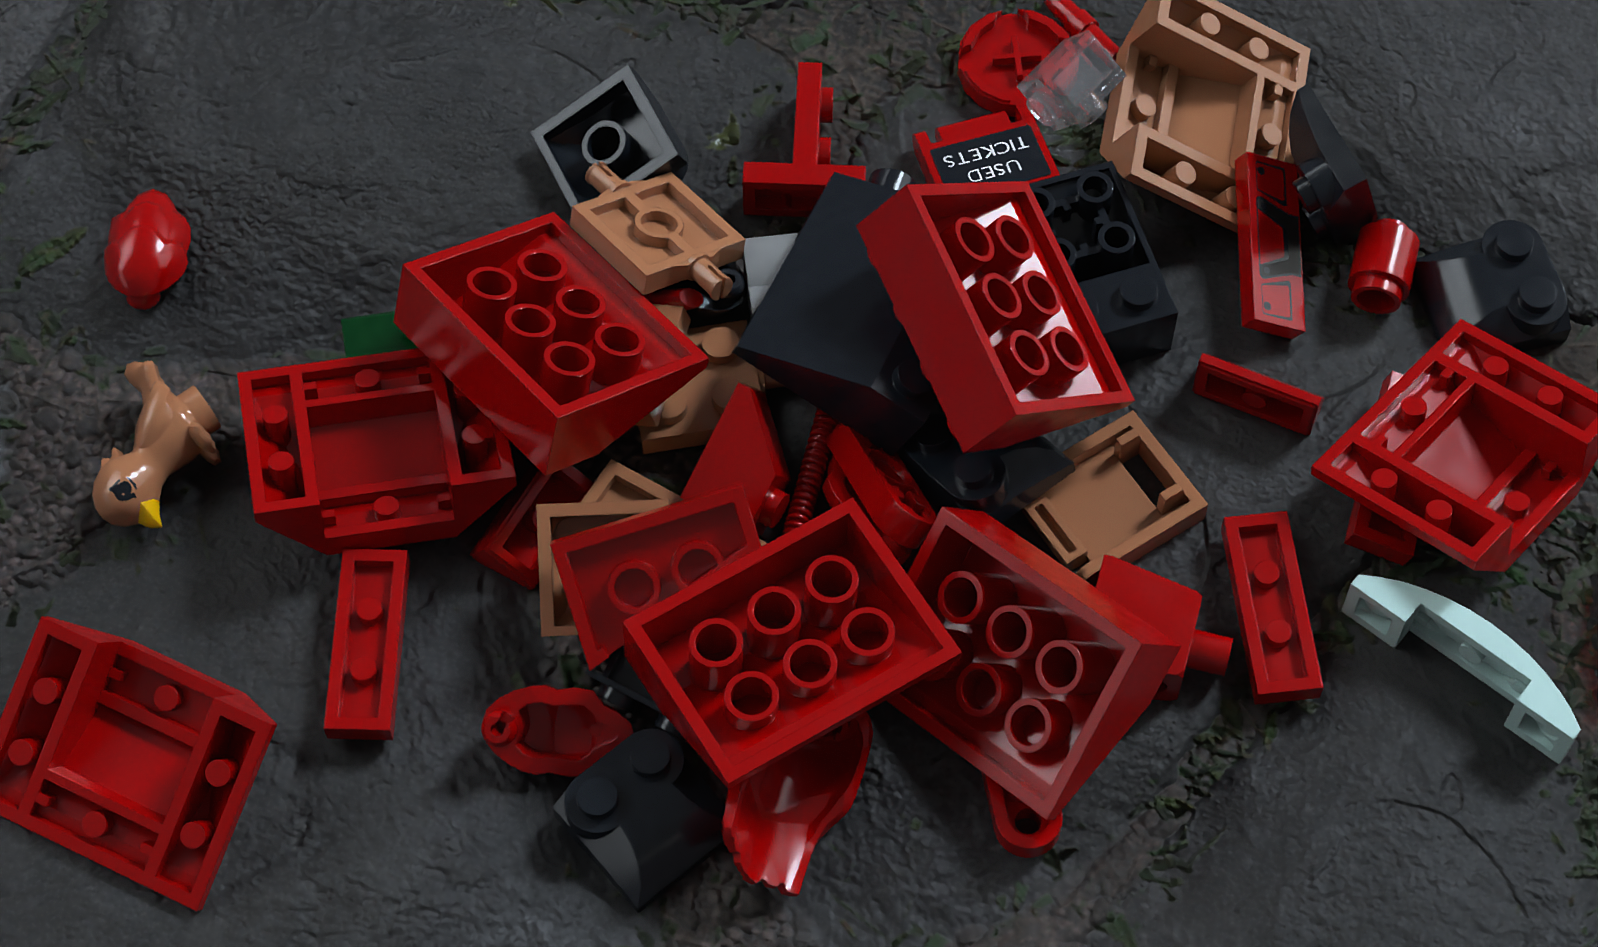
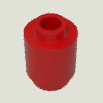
[1348,218,1420,314]

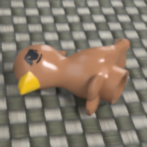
[92,361,222,529]

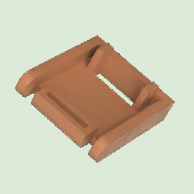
[1022,410,1208,586]

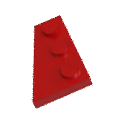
[550,483,762,671]

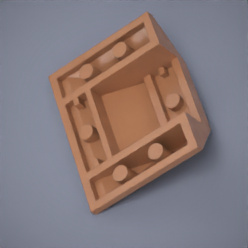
[1099,0,1311,233]

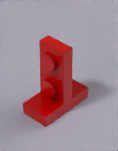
[742,62,866,217]

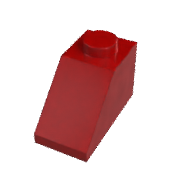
[680,382,791,535]

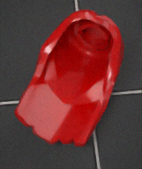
[722,711,873,897]

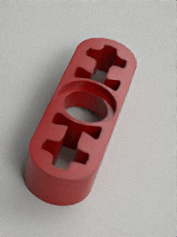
[826,422,937,549]

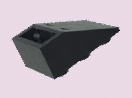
[1029,161,1178,365]

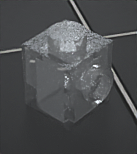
[1016,30,1127,131]

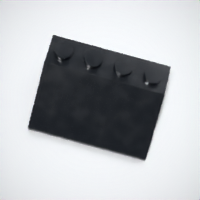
[732,172,937,456]

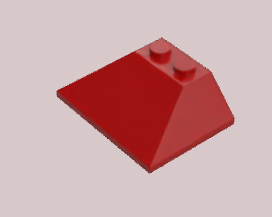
[1311,319,1598,572]
[237,348,517,555]
[0,616,277,911]

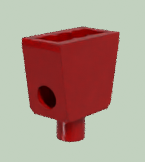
[1096,554,1234,701]

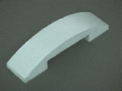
[1341,575,1581,764]

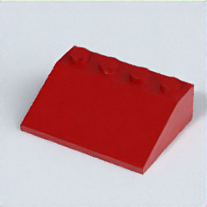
[856,181,1135,453]
[393,212,709,476]
[623,497,962,789]
[886,506,1181,820]

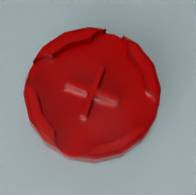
[957,9,1075,117]

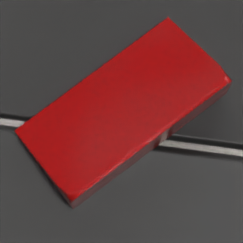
[1192,353,1325,435]
[469,463,594,590]

